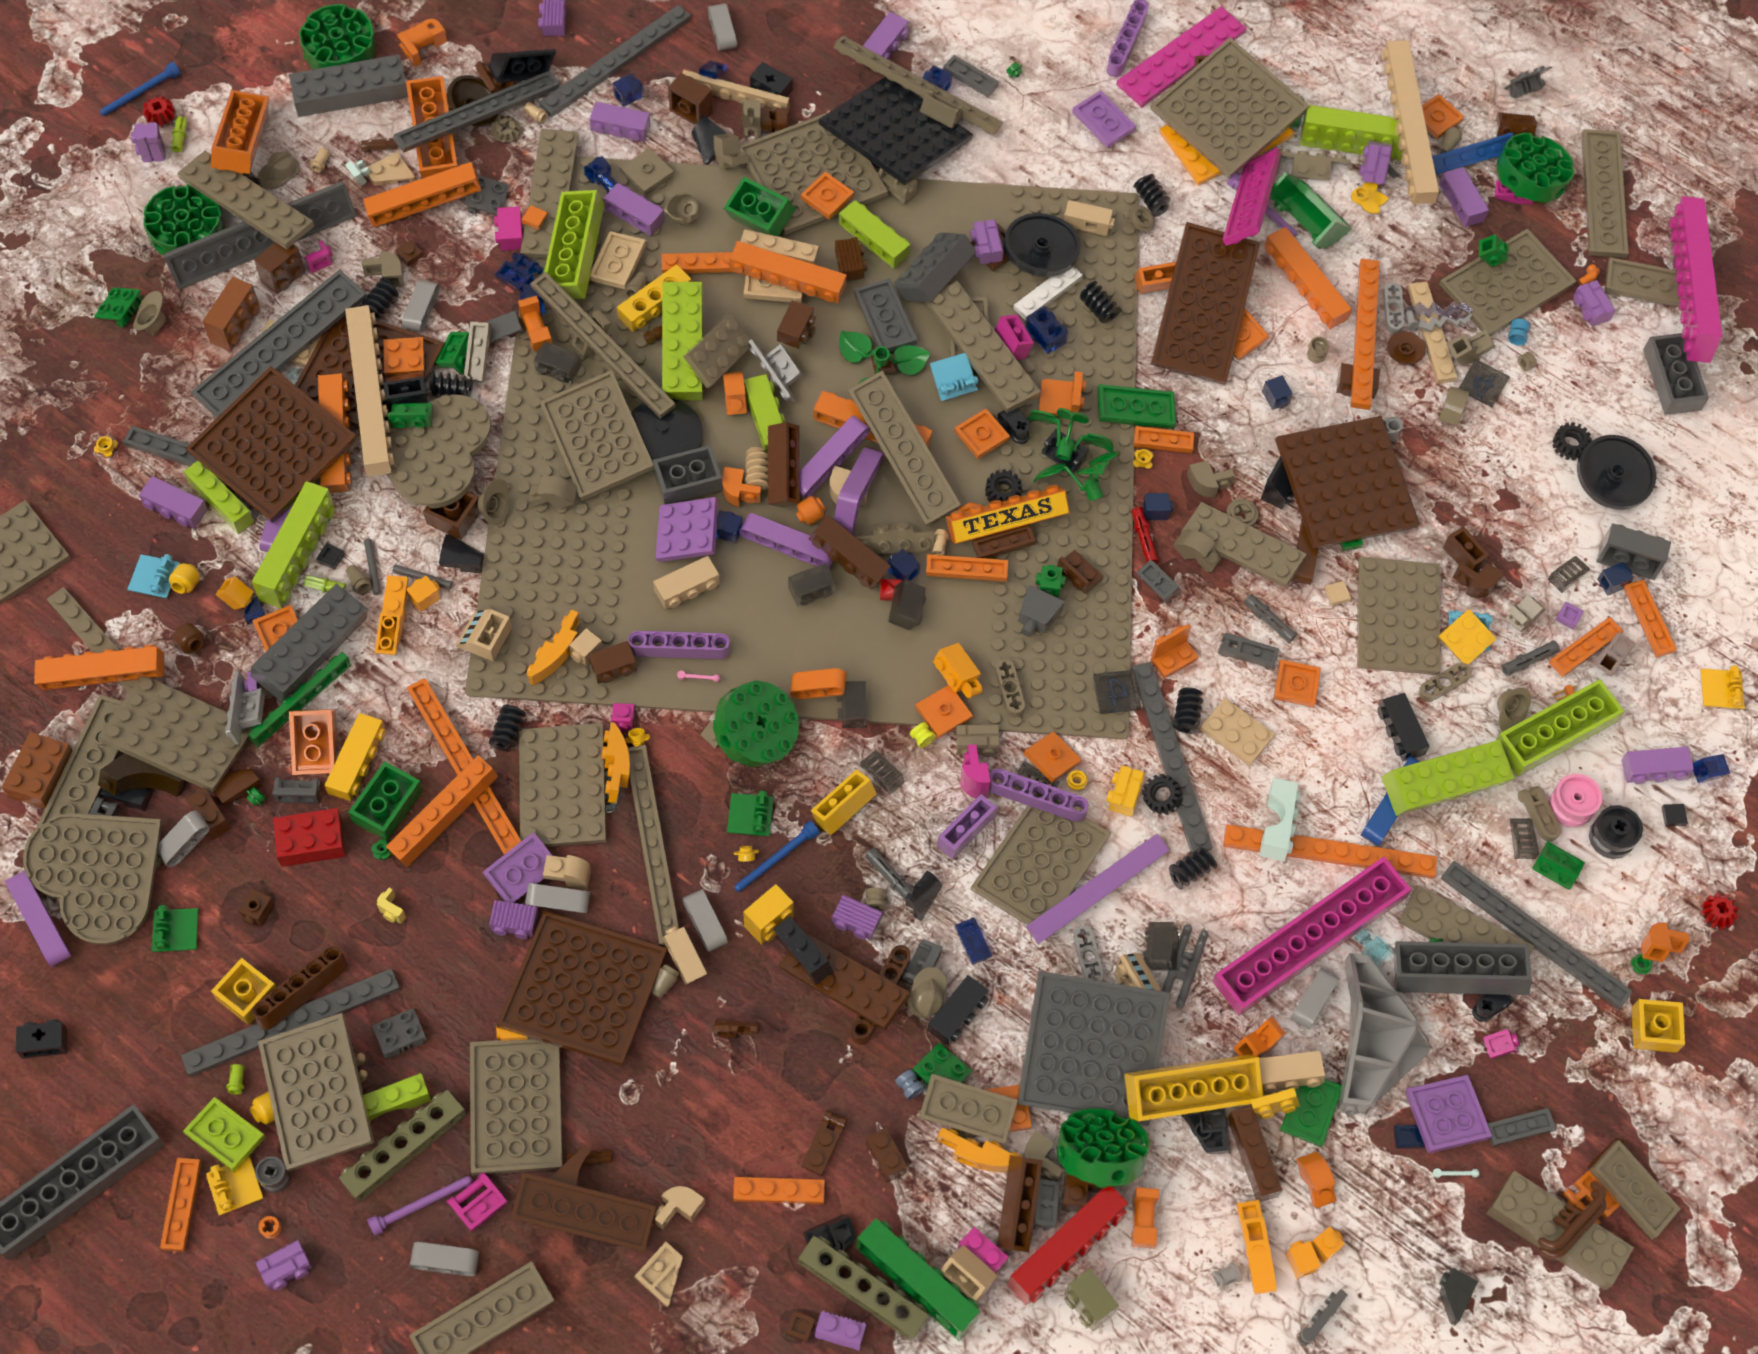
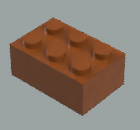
[202,277,260,351]
[2,732,73,809]

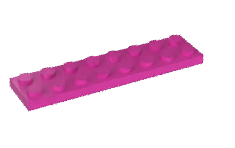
[1116,6,1246,108]
[1222,148,1281,246]

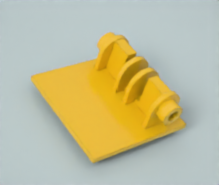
[1700,665,1745,709]
[206,1157,263,1216]

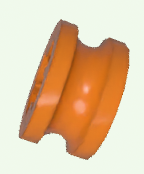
[259,1216,281,1239]

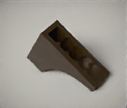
[98,753,185,797]

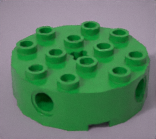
[299,4,377,69]
[1496,133,1575,203]
[143,184,225,255]
[713,680,799,768]
[1056,1108,1150,1188]

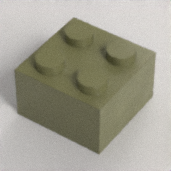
[1064,1268,1119,1332]

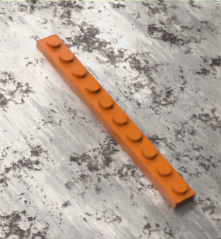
[1350,258,1380,410]
[407,678,521,855]
[1223,824,1437,879]

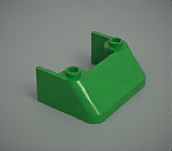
[1269,172,1352,249]

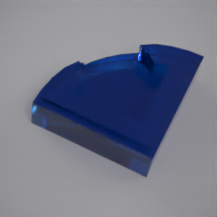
[244,598,266,625]

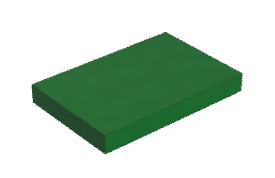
[1279,1079,1342,1148]

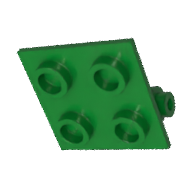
[94,287,142,328]
[727,791,773,836]
[152,905,198,952]
[912,1043,973,1085]

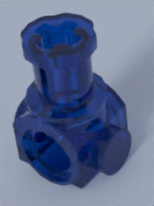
[584,156,620,194]

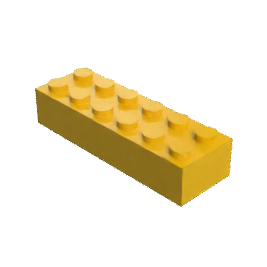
[1124,1055,1263,1121]

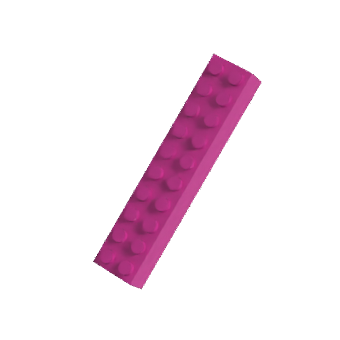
[1669,196,1722,363]
[1212,857,1412,1016]

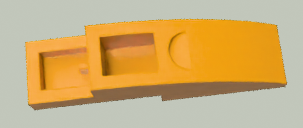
[375,575,409,656]
[527,610,580,685]
[601,722,630,803]
[937,1127,1022,1172]
[1236,1200,1277,1295]

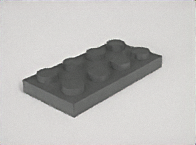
[854,278,917,352]

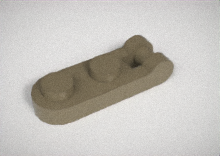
[1518,786,1561,842]

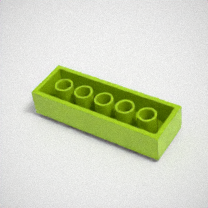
[1299,105,1403,161]
[544,190,605,299]
[662,282,703,401]
[252,481,335,609]
[1496,679,1625,777]
[1381,739,1515,816]

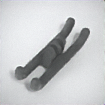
[1162,924,1209,1009]

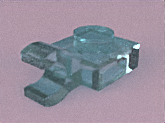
[1355,928,1393,967]

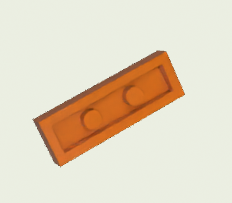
[1133,426,1194,453]

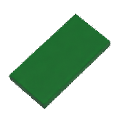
[1097,384,1176,429]

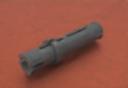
[1243,594,1297,643]
[1501,640,1560,676]
[865,848,913,900]

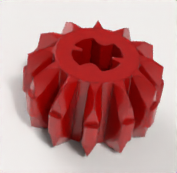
[142,96,176,128]
[1700,892,1739,930]

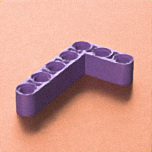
[834,447,884,536]

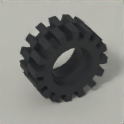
[1552,422,1592,461]
[985,469,1022,502]
[1142,774,1183,815]

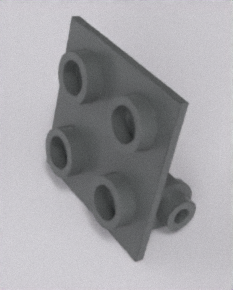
[1505,66,1553,98]
[464,175,509,215]
[372,1008,427,1059]

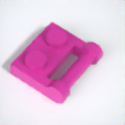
[447,1173,508,1232]

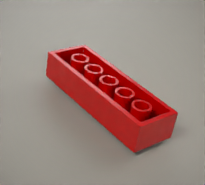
[1007,1186,1128,1306]

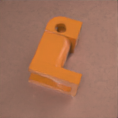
[397,19,447,67]
[518,295,553,352]
[1131,1187,1159,1249]

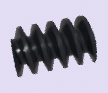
[1133,174,1170,216]
[359,277,399,320]
[1080,281,1121,323]
[430,371,473,397]
[1173,687,1204,734]
[489,704,526,752]
[1169,847,1218,890]

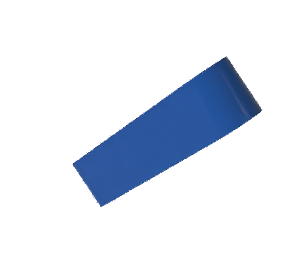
[1360,756,1420,847]

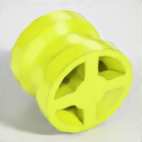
[910,722,936,748]

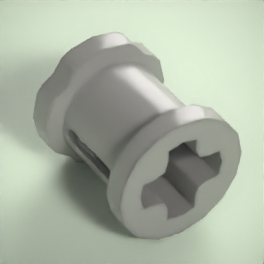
[1212,1262,1242,1290]

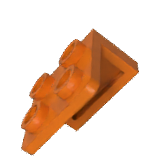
[1039,371,1086,416]

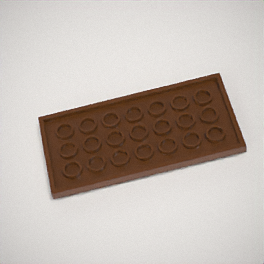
[1150,222,1260,385]

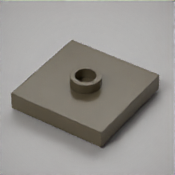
[620,148,674,195]

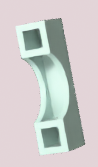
[1259,778,1301,861]

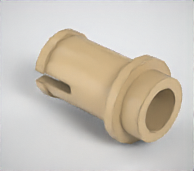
[523,102,548,123]
[310,148,330,173]
[932,529,949,555]

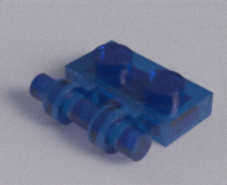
[494,253,543,293]

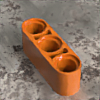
[790,668,847,699]

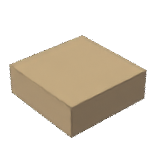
[1324,581,1351,606]

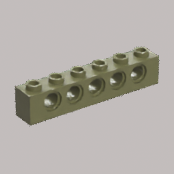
[339,1090,467,1203]
[797,1236,928,1341]

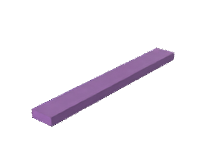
[1026,833,1170,944]

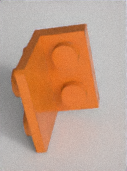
[1150,624,1199,679]

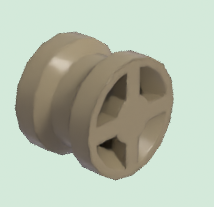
[865,888,887,911]

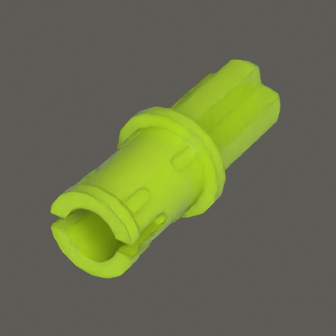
[170,116,187,153]
[304,575,346,593]

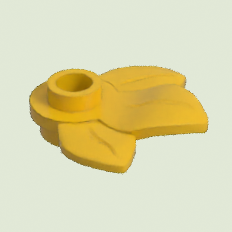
[1351,182,1389,214]

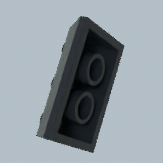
[488,49,556,83]
[1261,456,1294,509]

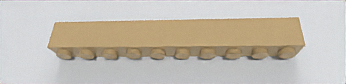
[1381,40,1439,204]
[345,305,394,477]

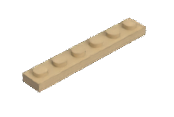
[683,70,789,114]
[1407,281,1457,384]

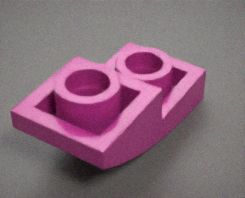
[1495,180,1533,204]

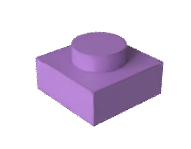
[1555,602,1584,630]
[244,672,260,692]

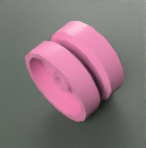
[1549,774,1602,828]

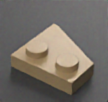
[367,152,416,186]
[634,1242,683,1307]

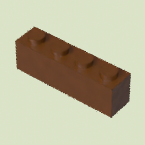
[768,422,800,508]
[808,515,891,590]
[1227,1105,1283,1203]
[997,1155,1043,1253]

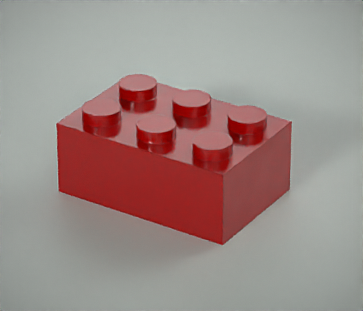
[273,808,346,867]

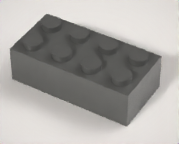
[894,232,976,303]
[1643,333,1709,415]

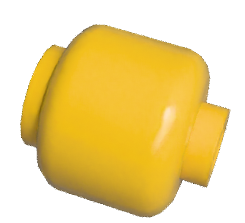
[169,563,200,594]
[250,1091,275,1125]

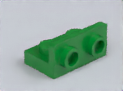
[435,332,469,374]
[388,403,433,428]
[1532,841,1585,890]

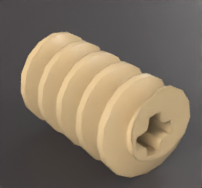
[745,447,768,491]

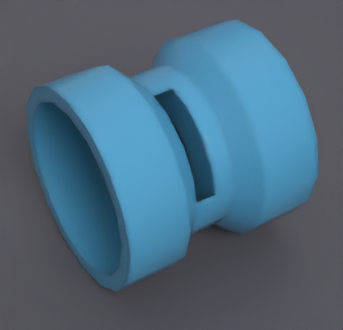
[1508,318,1530,345]

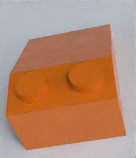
[289,709,337,775]

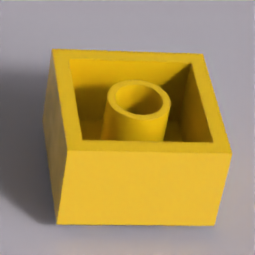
[743,884,794,945]
[211,958,276,1025]
[1631,999,1685,1053]

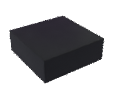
[316,543,345,570]
[1661,804,1688,827]

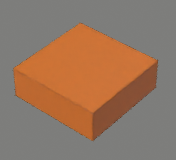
[522,205,548,230]

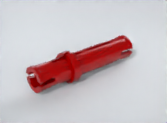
[1131,507,1159,564]

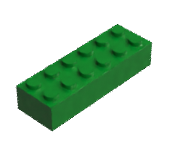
[856,1218,980,1341]

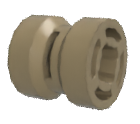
[1307,337,1329,363]

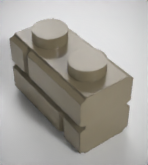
[955,724,999,757]

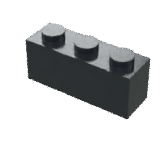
[1377,693,1430,762]
[773,916,833,985]
[927,975,989,1046]

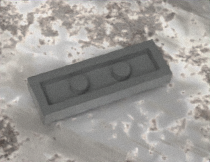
[943,55,999,97]
[1488,1108,1556,1147]

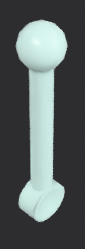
[1432,1168,1480,1178]

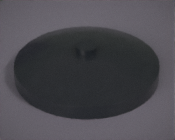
[1004,213,1081,277]
[631,398,703,462]
[1577,435,1656,510]

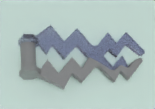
[1404,301,1473,332]

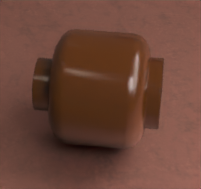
[173,623,204,654]

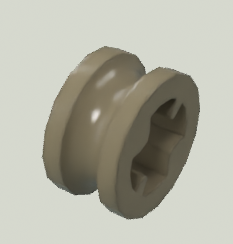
[1518,352,1537,371]

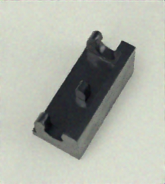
[1041,428,1088,474]

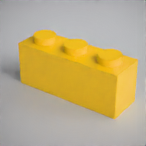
[811,769,877,835]

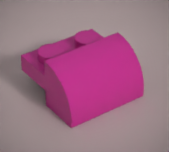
[960,744,990,798]

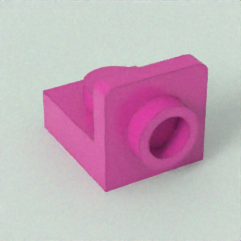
[305,240,333,273]
[611,703,634,732]
[1483,1029,1520,1059]

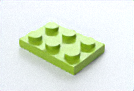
[183,1097,266,1172]

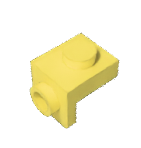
[377,887,406,924]

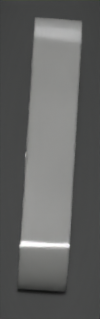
[1383,282,1405,334]
[1073,926,1104,981]

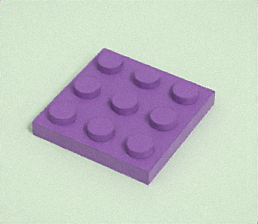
[656,497,718,562]
[1405,1075,1492,1154]

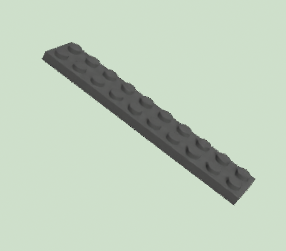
[163,181,357,290]
[191,269,367,418]

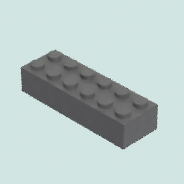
[289,54,408,117]
[250,583,368,702]
[1394,941,1532,995]

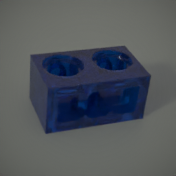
[1025,306,1068,354]

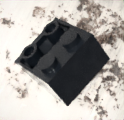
[383,371,428,412]

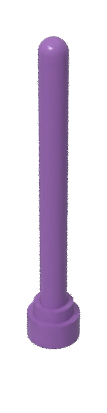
[1227,173,1297,237]
[367,1176,472,1236]

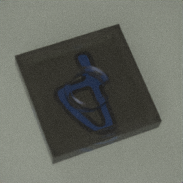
[1459,359,1510,408]
[1093,670,1141,714]

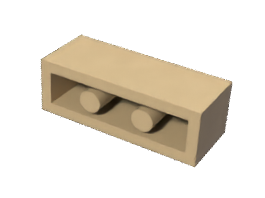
[653,556,720,610]
[1259,1050,1325,1093]

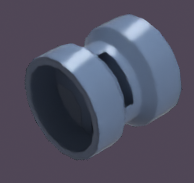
[895,1069,926,1100]

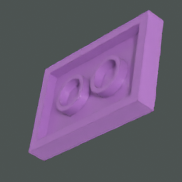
[1072,90,1136,148]
[482,832,552,903]

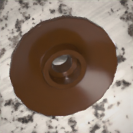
[1387,331,1426,365]

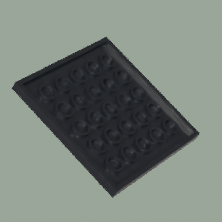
[818,77,973,185]

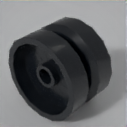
[1589,805,1643,859]

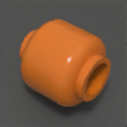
[795,496,826,526]

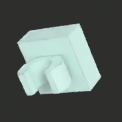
[345,160,371,186]

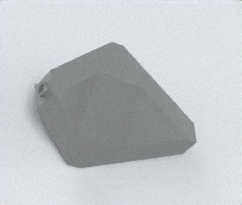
[1338,953,1430,1115]

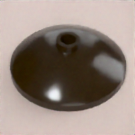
[446,75,499,127]

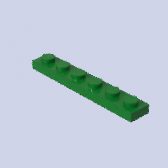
[248,652,351,748]

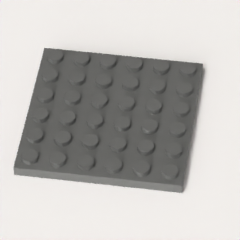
[1017,971,1170,1126]

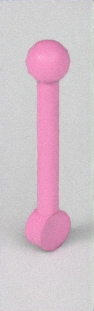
[677,671,721,682]

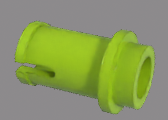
[226,1064,245,1095]

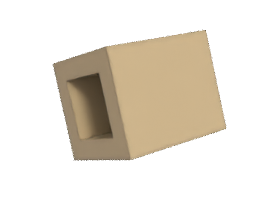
[569,628,603,666]

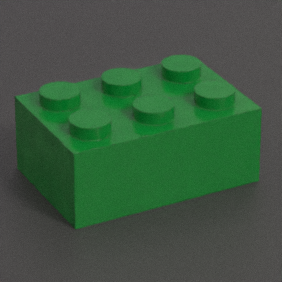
[724,177,796,237]
[348,761,423,842]

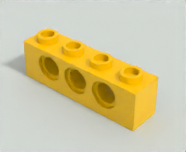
[617,264,692,332]

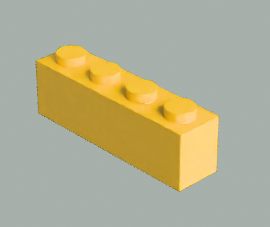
[324,713,386,801]

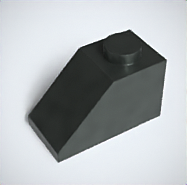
[1439,1268,1478,1326]

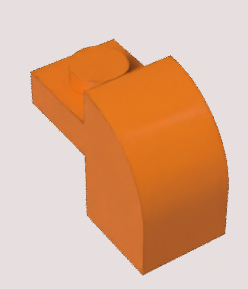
[722,371,747,415]
[722,467,762,507]
[1641,922,1690,962]
[1233,1016,1286,1058]
[1296,1151,1337,1209]

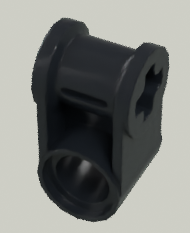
[998,407,1030,444]
[1472,994,1515,1022]

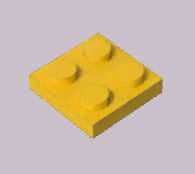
[1437,609,1496,664]
[1251,1088,1300,1119]

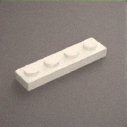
[1013,266,1083,321]

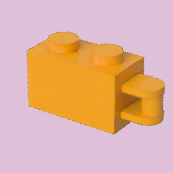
[933,642,983,698]

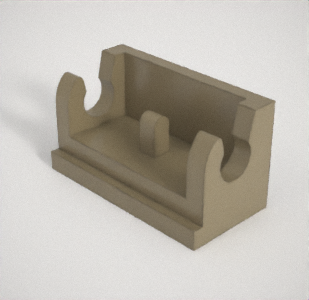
[920,90,963,128]
[742,100,761,139]
[878,168,917,204]

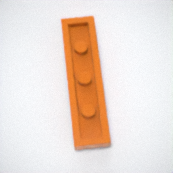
[662,252,734,274]
[926,554,1008,582]
[1623,580,1677,658]
[1549,617,1624,678]
[160,1158,202,1252]
[733,1177,825,1204]

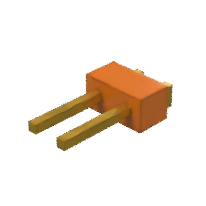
[1552,684,1575,701]

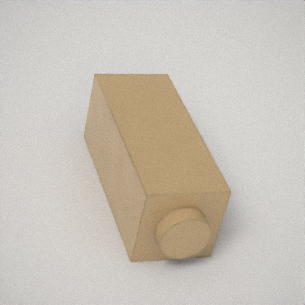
[1064,200,1115,236]
[662,925,707,985]

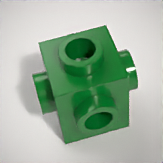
[1479,234,1509,267]
[1036,565,1065,598]

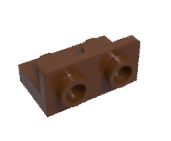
[475,61,516,93]
[1496,112,1537,137]
[1057,550,1103,594]

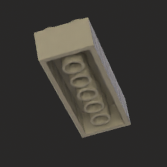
[1486,1171,1634,1291]

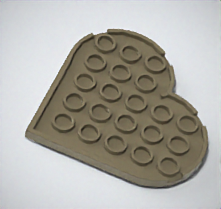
[386,395,492,508]
[23,813,163,945]

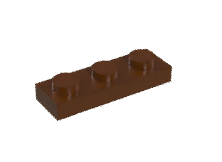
[972,524,1036,559]

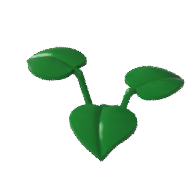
[839,330,930,385]
[1027,408,1114,461]
[1033,451,1121,501]

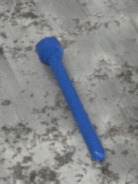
[100,62,181,116]
[735,821,820,892]

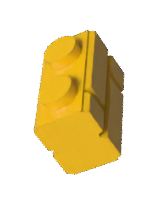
[1106,765,1145,817]

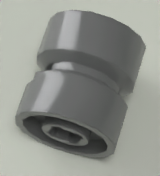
[255,1156,291,1194]

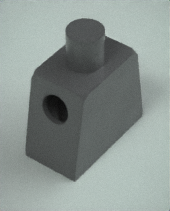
[1018,585,1064,637]

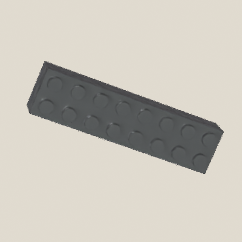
[0,1104,165,1261]

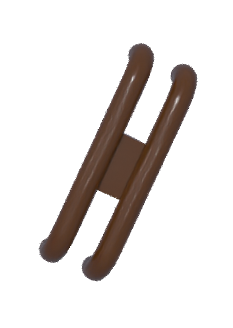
[1538,1181,1606,1259]

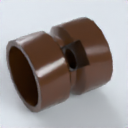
[761,107,787,133]

